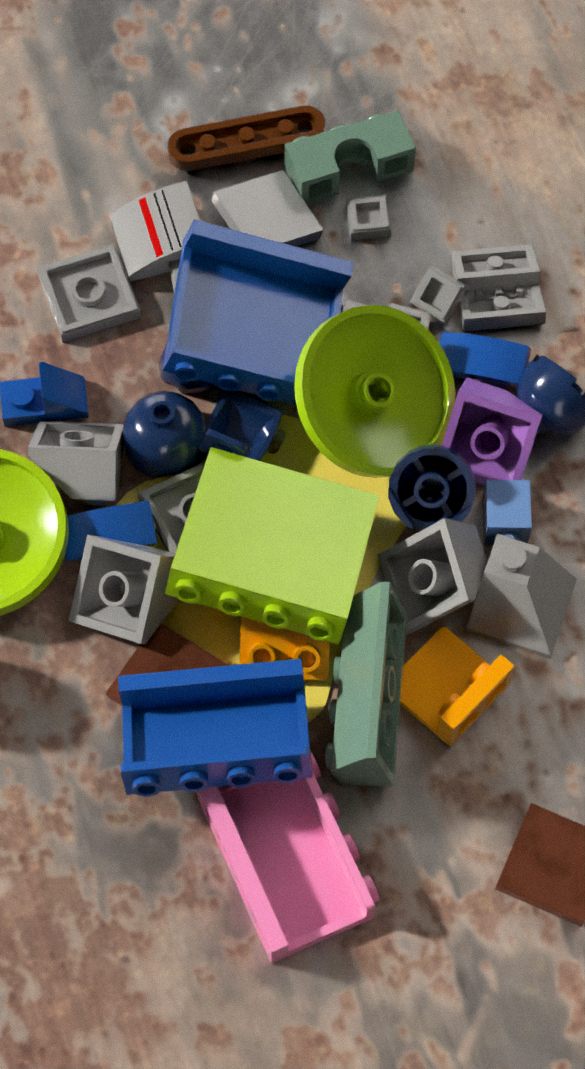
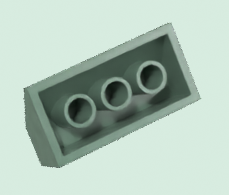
[325,582,407,786]

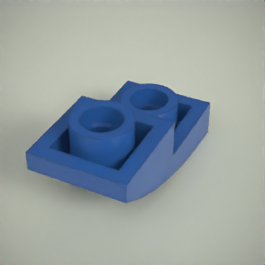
[440,332,531,388]
[65,500,157,562]

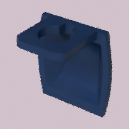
[198,391,282,461]

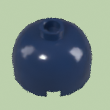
[516,354,585,435]
[122,391,206,478]
[388,444,476,531]

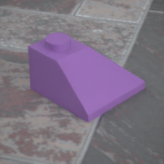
[442,378,542,486]

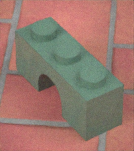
[285,110,416,204]

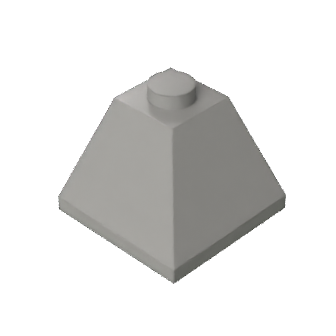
[28,421,124,505]
[378,518,487,635]
[466,534,577,659]
[68,535,179,644]

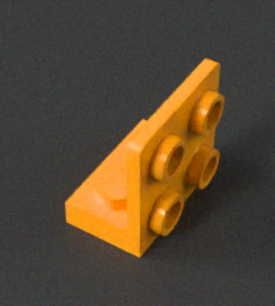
[239,616,330,680]
[400,627,515,747]

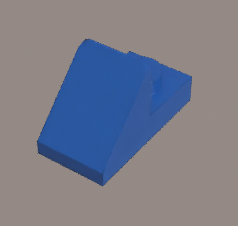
[0,362,89,427]

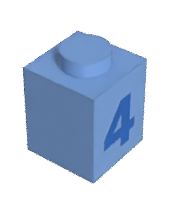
[482,480,532,545]

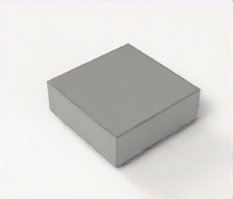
[346,195,392,241]
[410,266,468,323]

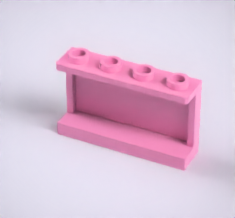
[197,752,379,963]

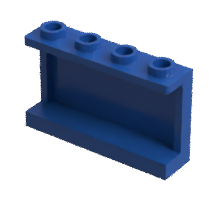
[118,659,312,797]

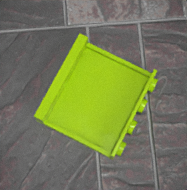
[165,447,380,644]

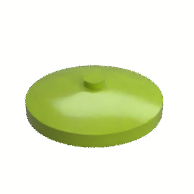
[294,305,456,478]
[0,449,69,616]

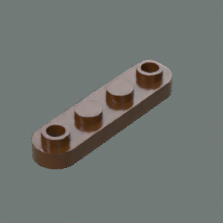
[168,105,325,171]

